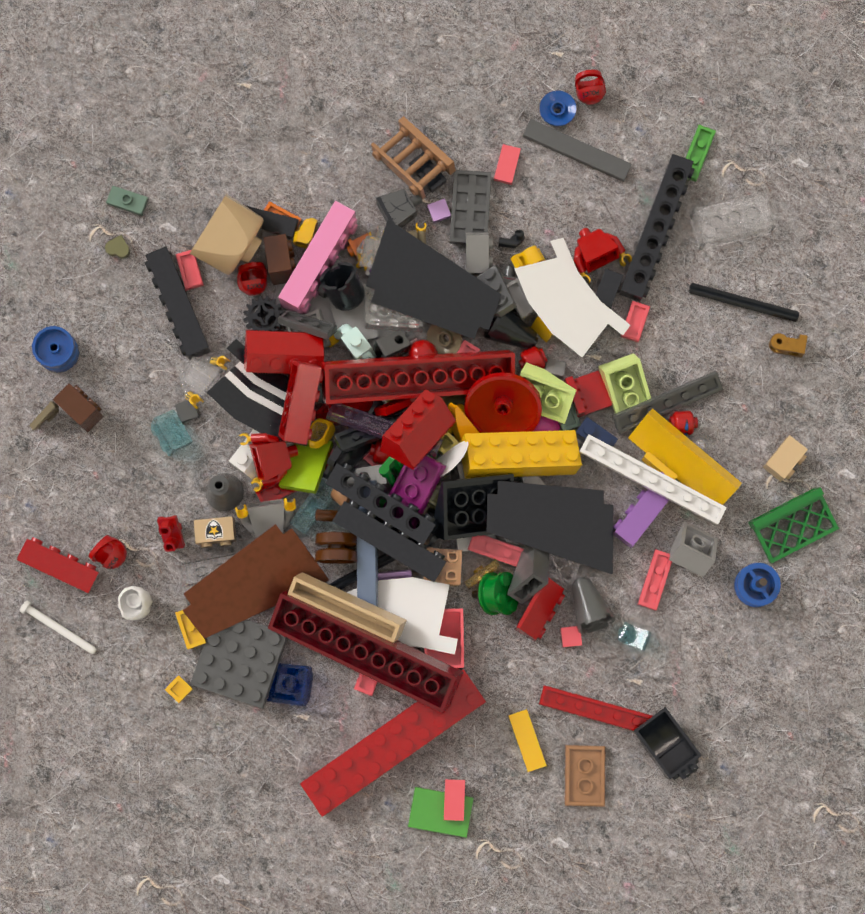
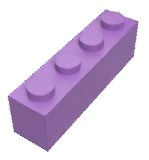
[613,472,669,548]

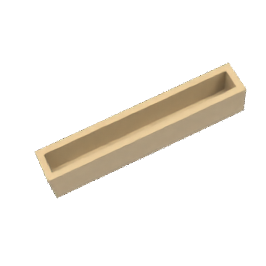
[288,572,407,643]

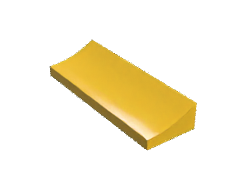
[628,408,742,505]

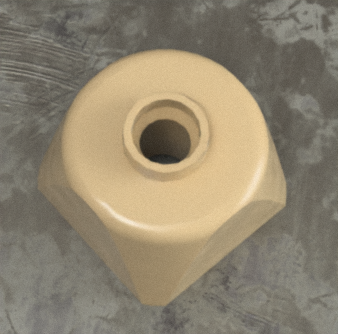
[190,194,264,275]

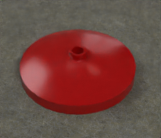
[464,372,542,433]

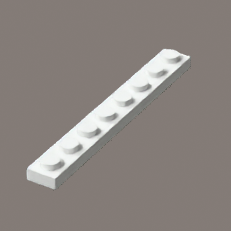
[579,435,727,525]

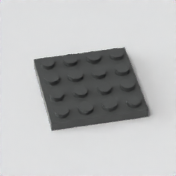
[190,620,288,709]

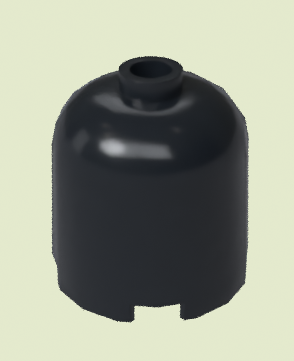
[320,262,365,311]

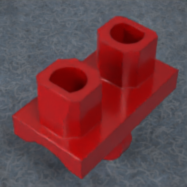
[157,515,185,552]

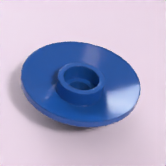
[539,90,576,126]

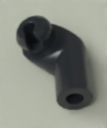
[498,230,525,249]

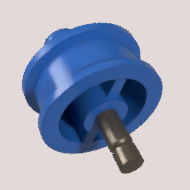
[734,563,781,607]

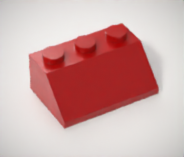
[515,578,565,641]

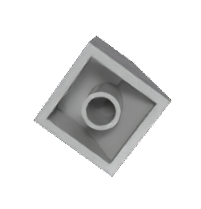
[669,521,718,577]

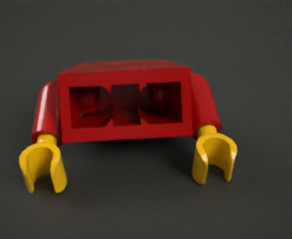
[574,228,632,284]
[239,433,298,492]

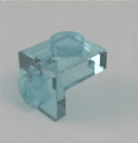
[618,622,652,651]

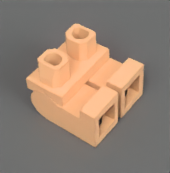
[423,547,462,587]

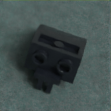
[634,707,702,780]

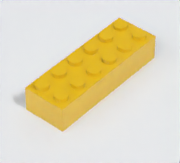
[459,430,582,479]

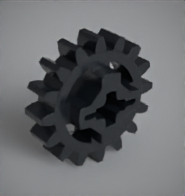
[243,296,284,331]

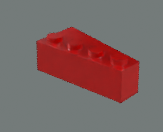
[16,537,99,593]

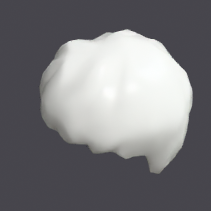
[118,586,153,621]

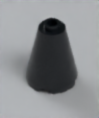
[484,311,539,349]

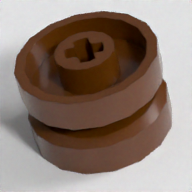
[315,532,357,564]

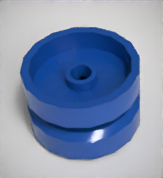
[32,326,79,373]

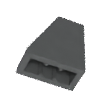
[508,546,549,604]

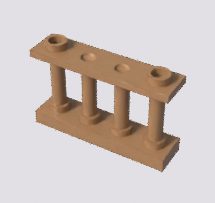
[371,116,456,199]

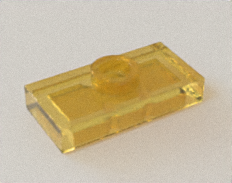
[464,559,500,589]

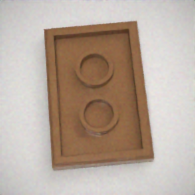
[565,745,605,807]

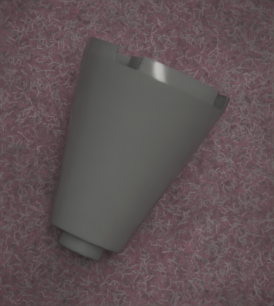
[205,473,244,511]
[572,577,616,633]

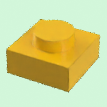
[165,675,193,703]

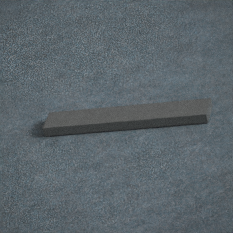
[523,119,632,182]
[612,371,723,434]

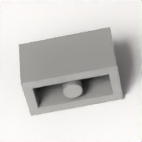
[466,232,493,273]

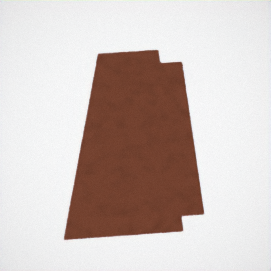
[183,524,329,639]

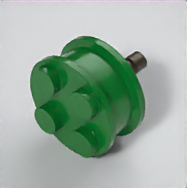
[472,572,518,615]

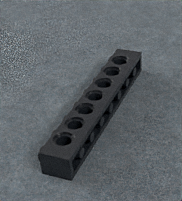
[619,154,695,302]

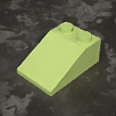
[598,353,651,414]
[520,363,576,424]

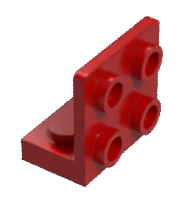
[564,371,612,418]

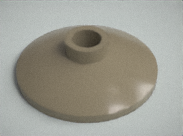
[427,324,462,354]

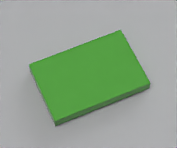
[408,787,473,838]

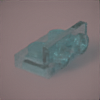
[151,409,192,456]

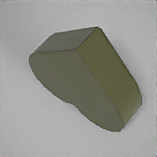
[105,235,130,259]

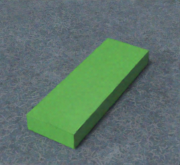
[686,125,716,182]

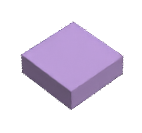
[427,199,451,223]

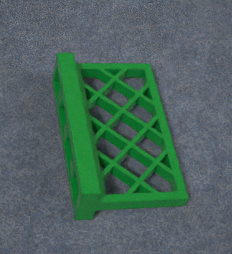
[748,487,839,564]

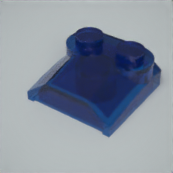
[267,663,313,706]

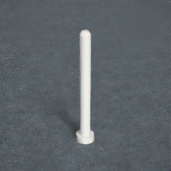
[20,600,97,654]

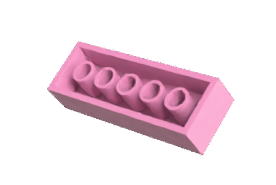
[278,201,358,314]

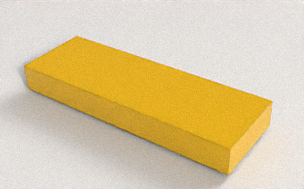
[508,709,547,772]

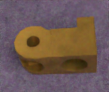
[769,333,808,358]

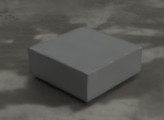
[175,400,199,424]

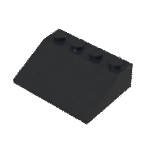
[434,473,514,540]

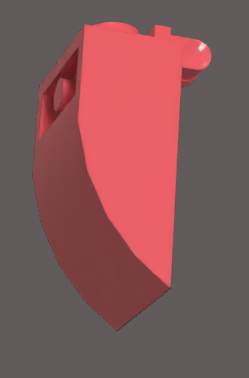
[424,608,464,670]

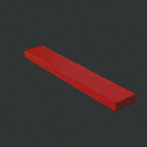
[539,685,652,731]

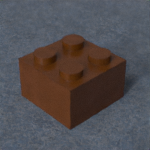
[263,234,296,285]
[52,383,104,432]

